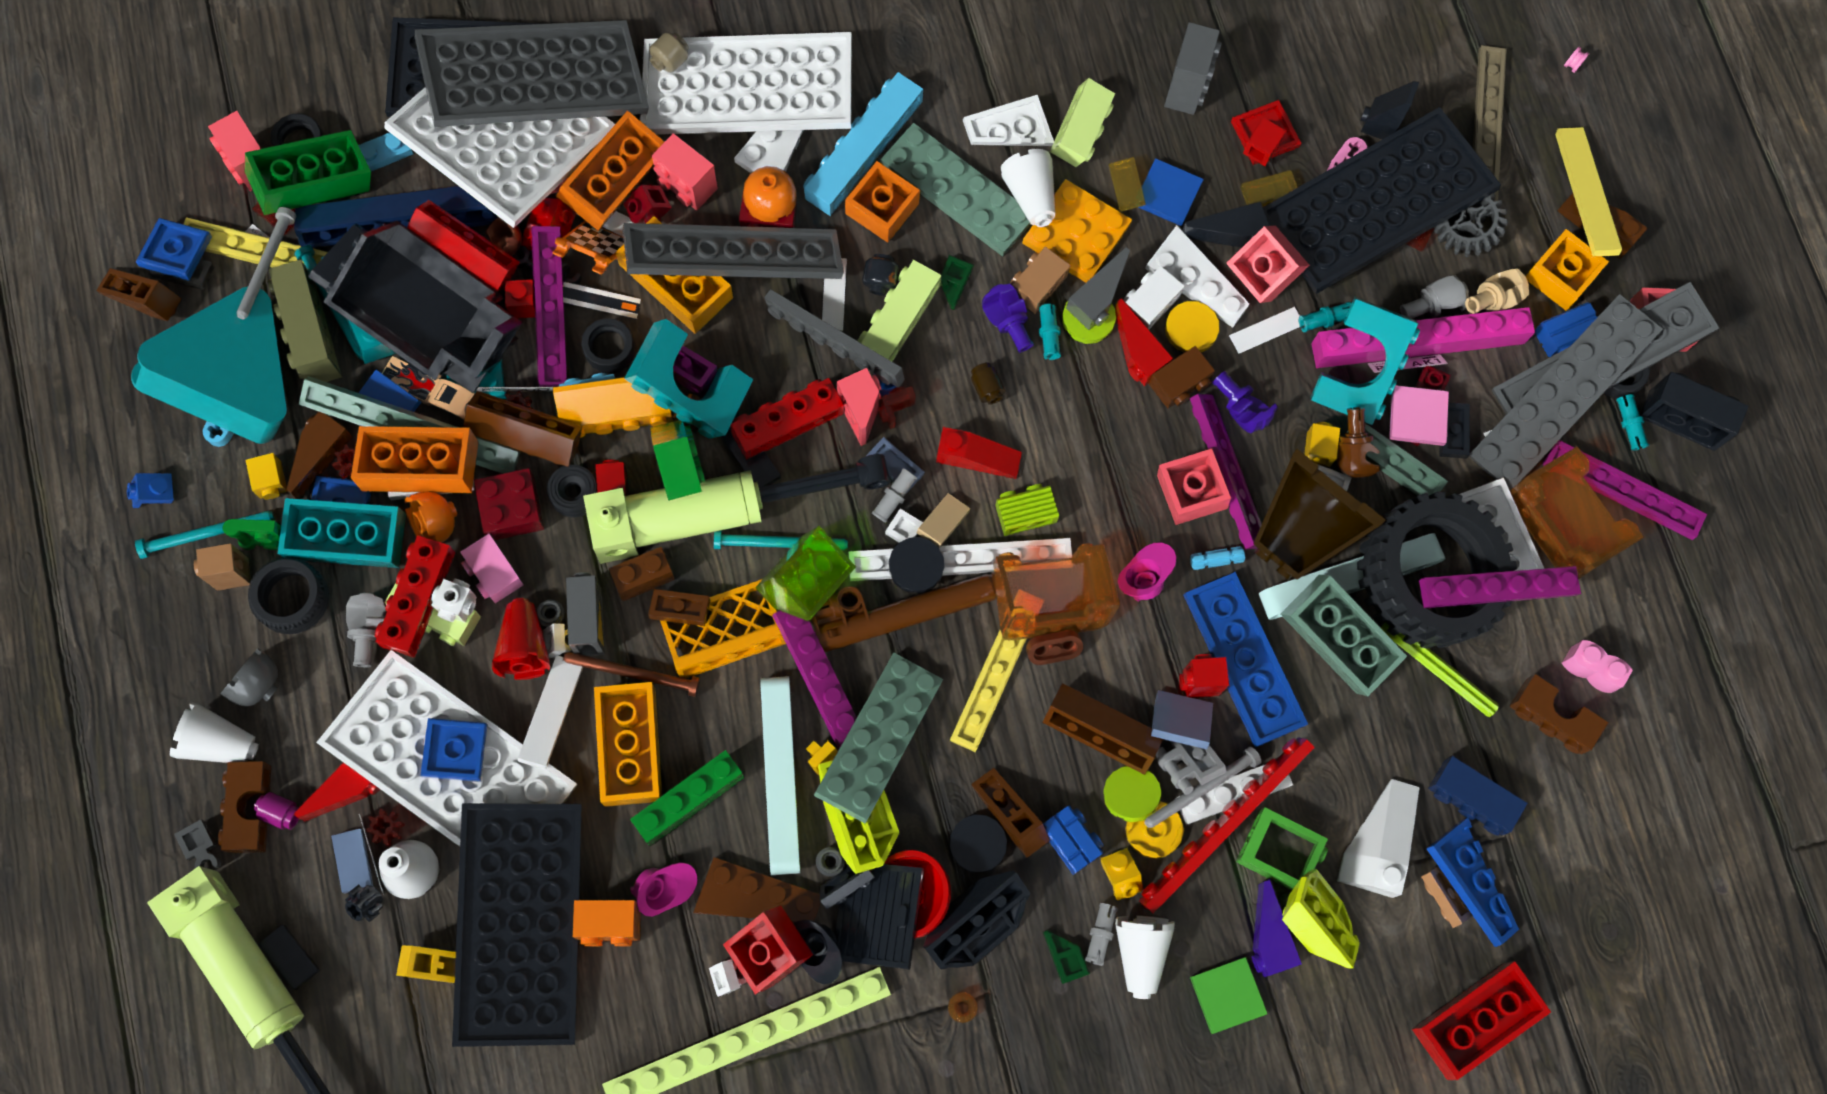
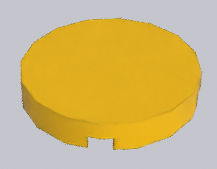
[1165,301,1219,352]
[1125,801,1184,859]

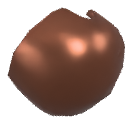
[486,217,522,256]

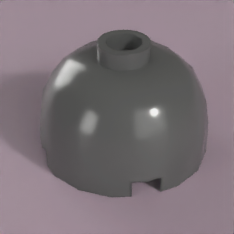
[220,648,278,706]

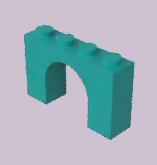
[1310,297,1420,425]
[624,319,753,439]

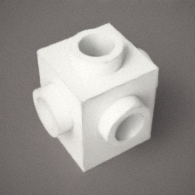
[431,579,477,623]

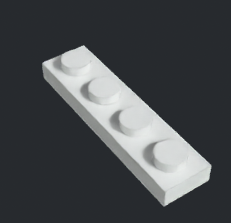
[1175,764,1293,825]

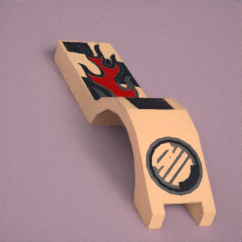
[382,356,474,420]

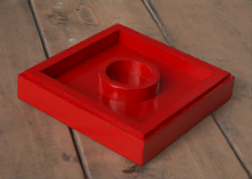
[1231,100,1301,165]

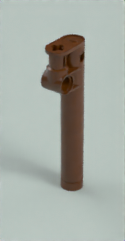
[805,570,1009,652]

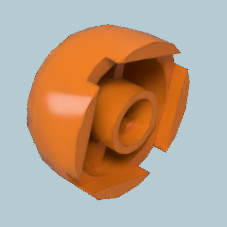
[743,166,797,222]
[405,492,457,543]

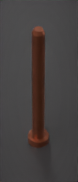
[563,652,700,697]

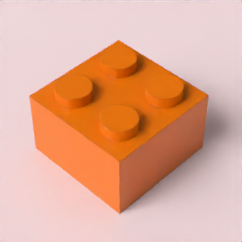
[845,161,920,243]
[573,900,641,947]

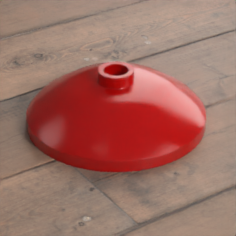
[884,850,951,939]

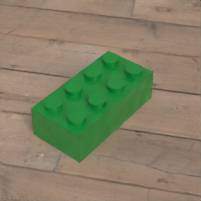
[245,130,371,215]
[650,420,705,501]

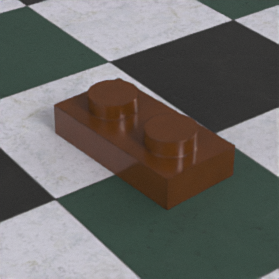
[648,589,711,626]

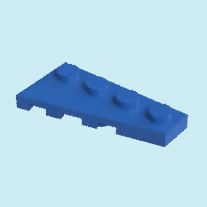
[1427,818,1519,947]

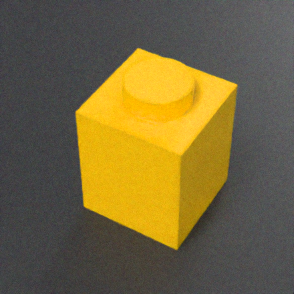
[1304,422,1340,467]
[246,453,288,500]

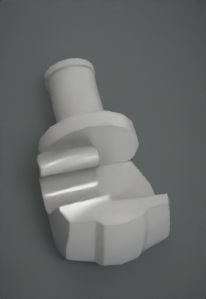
[1400,275,1469,319]
[346,592,386,668]

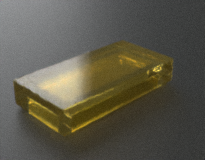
[1109,157,1146,212]
[1240,170,1298,207]

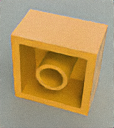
[1525,229,1609,311]

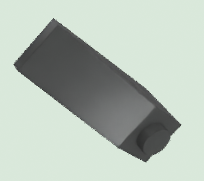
[1066,247,1130,330]

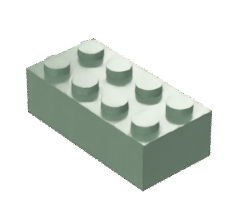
[1280,574,1407,696]

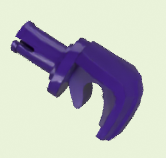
[982,284,1034,353]
[1213,371,1277,434]

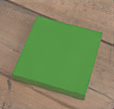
[1190,957,1267,1034]

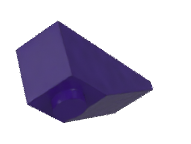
[1252,880,1302,977]

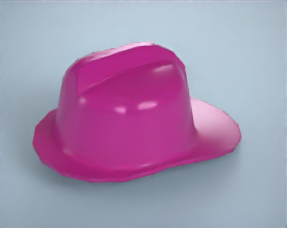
[1118,543,1177,602]
[630,862,697,917]

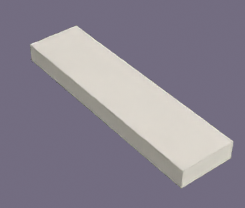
[518,655,583,770]

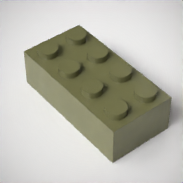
[267,260,342,382]

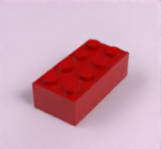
[1412,961,1551,1080]

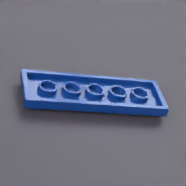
[1183,572,1308,748]

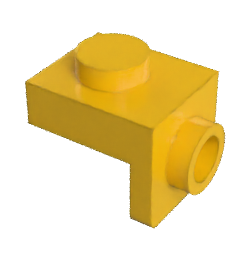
[1101,848,1143,900]

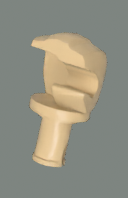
[1465,269,1529,314]

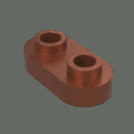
[1026,630,1083,665]

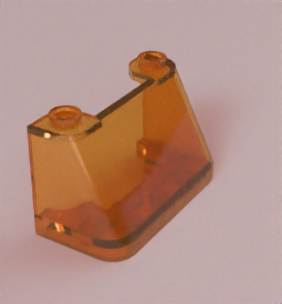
[1510,446,1644,579]
[993,543,1120,641]

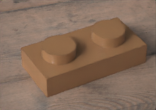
[1421,866,1472,928]

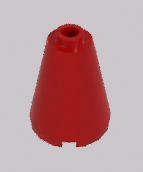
[492,598,550,680]

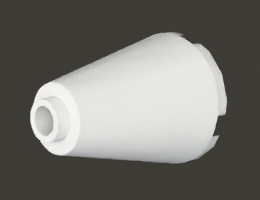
[1001,149,1055,227]
[170,702,259,763]
[379,840,440,899]
[1115,916,1175,999]

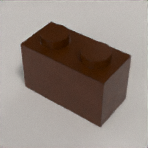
[1148,346,1215,409]
[609,547,675,601]

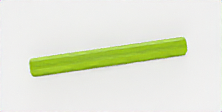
[1381,622,1499,717]

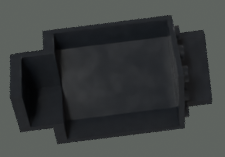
[308,221,523,393]

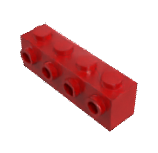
[407,200,520,293]
[731,378,844,460]
[375,535,456,658]

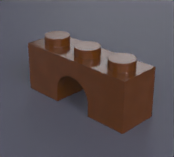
[1509,674,1609,755]
[218,761,271,853]

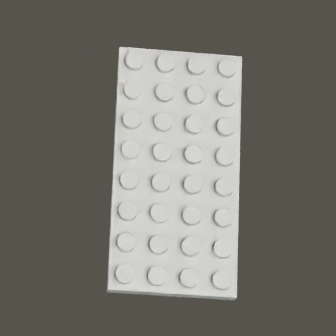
[640,32,852,134]
[316,650,577,846]

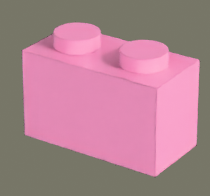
[460,534,523,604]

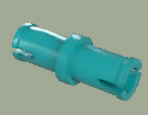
[1298,302,1351,332]
[1039,304,1061,360]
[1616,394,1649,451]

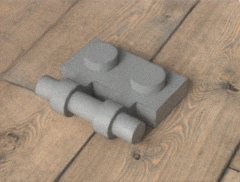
[1156,741,1226,795]

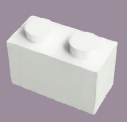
[1123,266,1185,330]

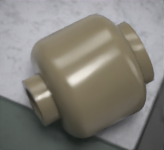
[649,33,689,73]

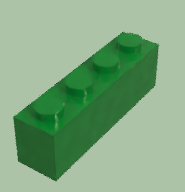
[630,750,744,847]

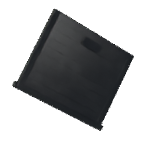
[835,862,924,970]

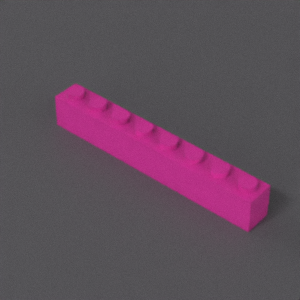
[1311,307,1535,368]

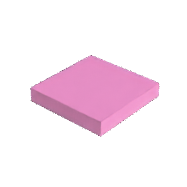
[1389,386,1449,446]

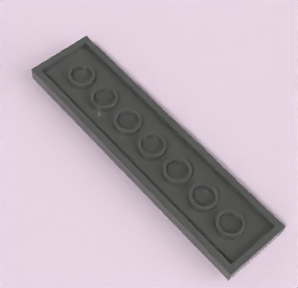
[623,223,844,279]
[1492,282,1719,415]
[1469,294,1663,492]

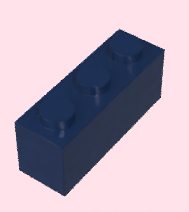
[1428,756,1528,836]

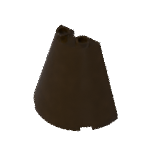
[1253,449,1385,581]

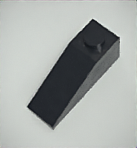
[1360,81,1419,139]
[1182,202,1269,248]

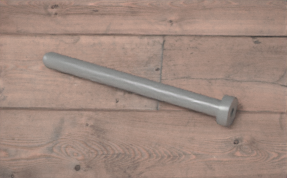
[237,207,297,319]
[1144,747,1261,828]

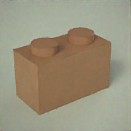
[1010,247,1071,314]
[194,543,251,591]

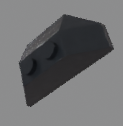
[923,870,1030,970]

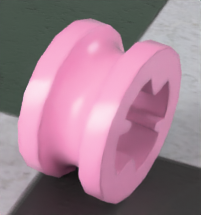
[1564,46,1589,73]

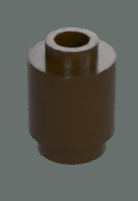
[971,362,1006,405]

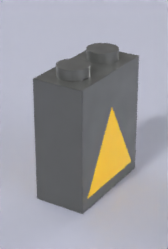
[566,572,605,656]

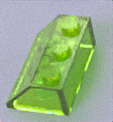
[755,526,856,621]

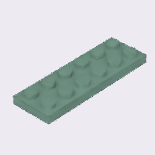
[880,123,1031,257]
[814,653,943,824]

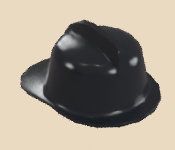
[794,919,843,984]

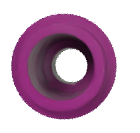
[254,792,299,830]

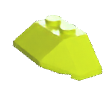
[818,760,899,874]
[1282,869,1360,968]

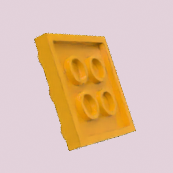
[1022,179,1132,282]

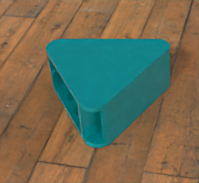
[131,286,287,444]

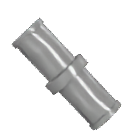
[872,468,917,523]
[1085,903,1118,966]

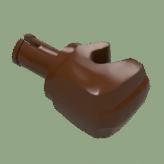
[1336,407,1380,478]

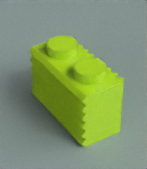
[995,484,1059,536]

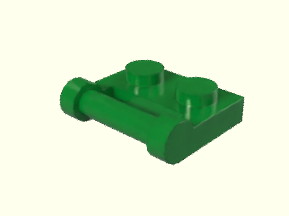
[222,519,281,550]

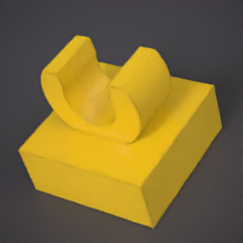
[806,741,838,775]

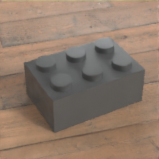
[1164,22,1222,115]

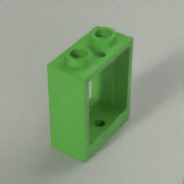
[1236,807,1328,890]

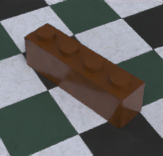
[463,391,582,467]
[1042,683,1163,775]

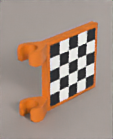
[552,221,624,275]

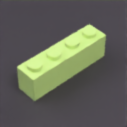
[858,260,941,362]

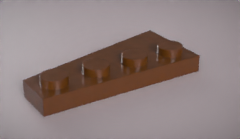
[693,857,821,923]

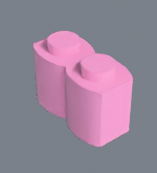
[1562,640,1633,693]

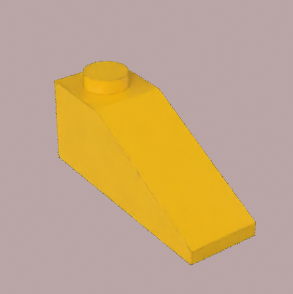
[396,946,456,983]

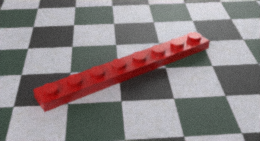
[1139,737,1315,913]

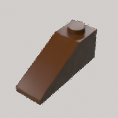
[1557,193,1647,259]
[96,268,182,321]
[287,412,353,499]
[971,768,1050,857]

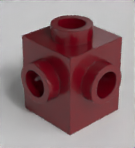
[623,185,672,224]

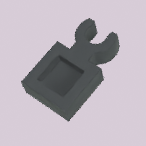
[174,820,221,868]

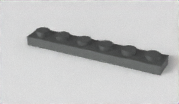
[764,289,905,388]

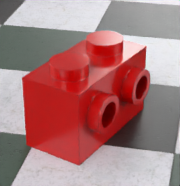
[1179,654,1229,698]

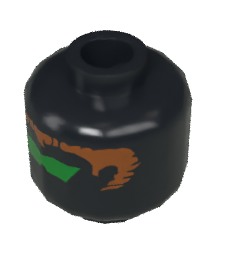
[862,254,899,296]

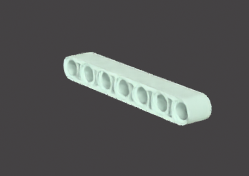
[1259,533,1446,620]
[761,676,800,875]

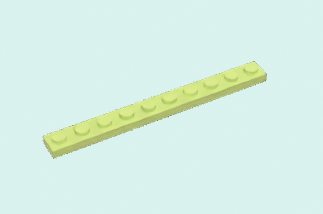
[602,967,891,1094]

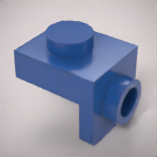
[127,473,174,508]

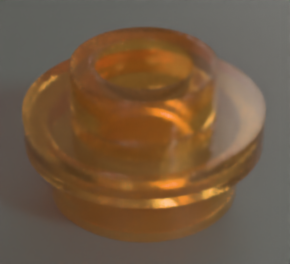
[948,992,978,1023]

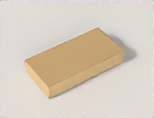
[917,493,971,548]

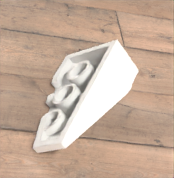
[1337,779,1419,898]

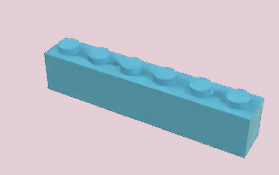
[803,72,923,216]

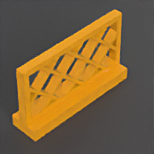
[660,578,786,679]

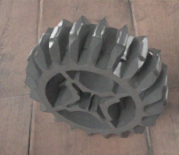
[1434,193,1508,258]

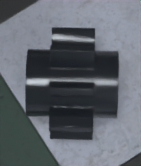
[345,884,383,922]

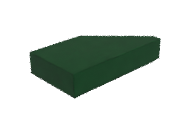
[940,255,974,310]
[1043,930,1090,984]

